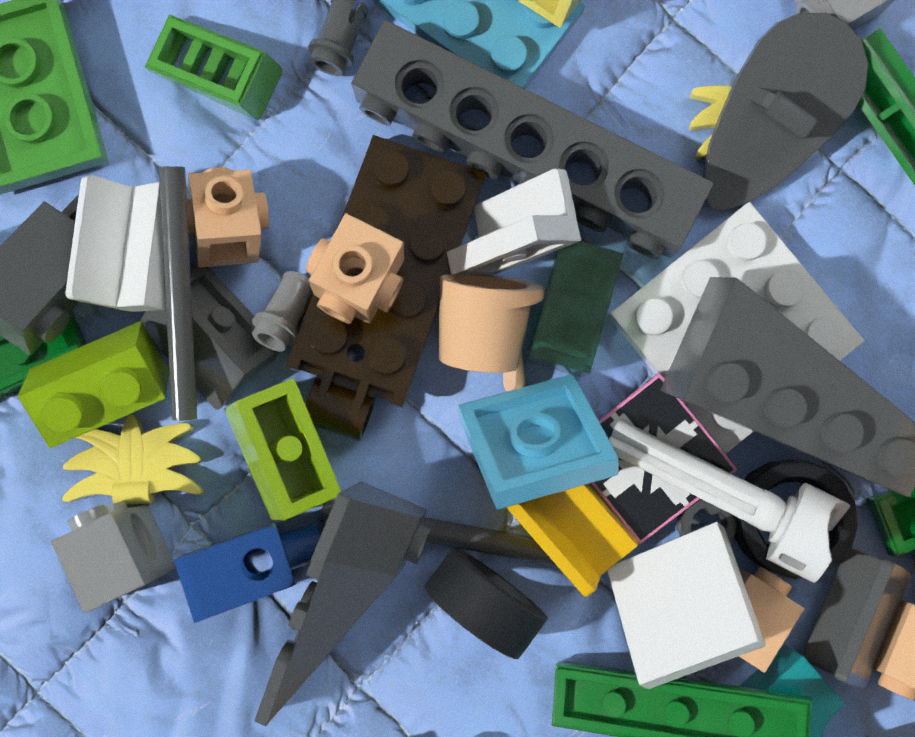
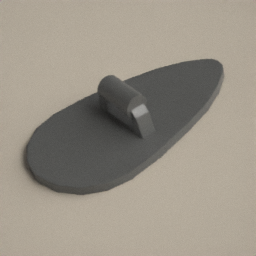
[703,13,868,211]

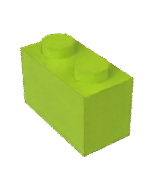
[17,321,169,449]
[224,378,342,520]

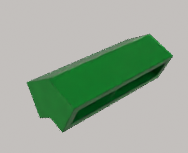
[858,28,915,185]

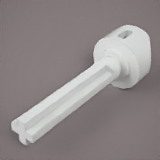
[609,419,850,583]

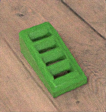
[145,14,282,120]

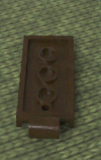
[286,135,485,441]

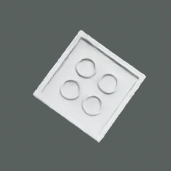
[607,201,865,453]

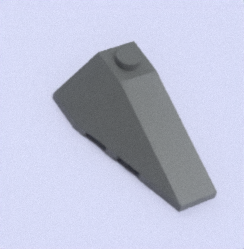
[254,481,431,726]

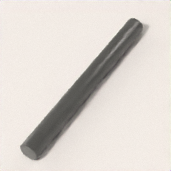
[159,166,197,421]
[320,500,558,567]

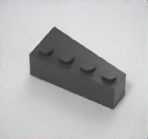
[660,277,915,498]

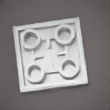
[607,522,766,689]

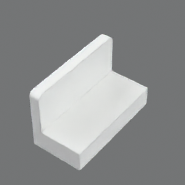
[447,169,581,275]
[65,175,166,312]

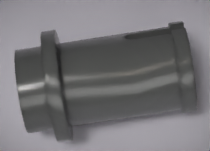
[308,0,368,76]

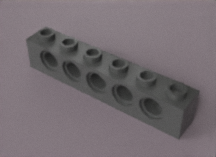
[351,19,714,259]

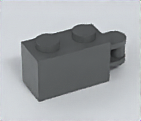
[0,195,80,356]

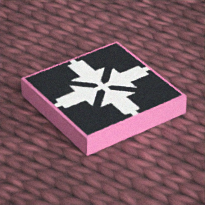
[591,372,738,544]

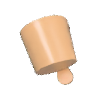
[439,274,546,392]

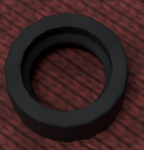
[734,460,858,579]
[425,548,548,660]

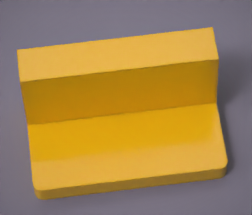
[506,483,639,598]

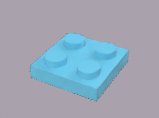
[458,374,619,510]

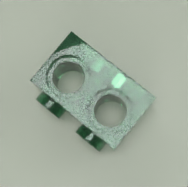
[525,241,624,378]

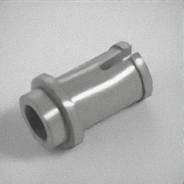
[252,271,313,352]

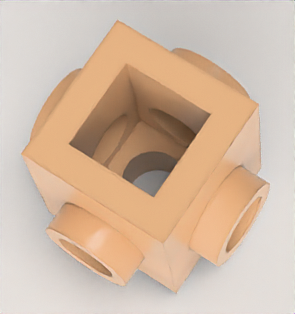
[187,167,269,268]
[306,213,404,324]

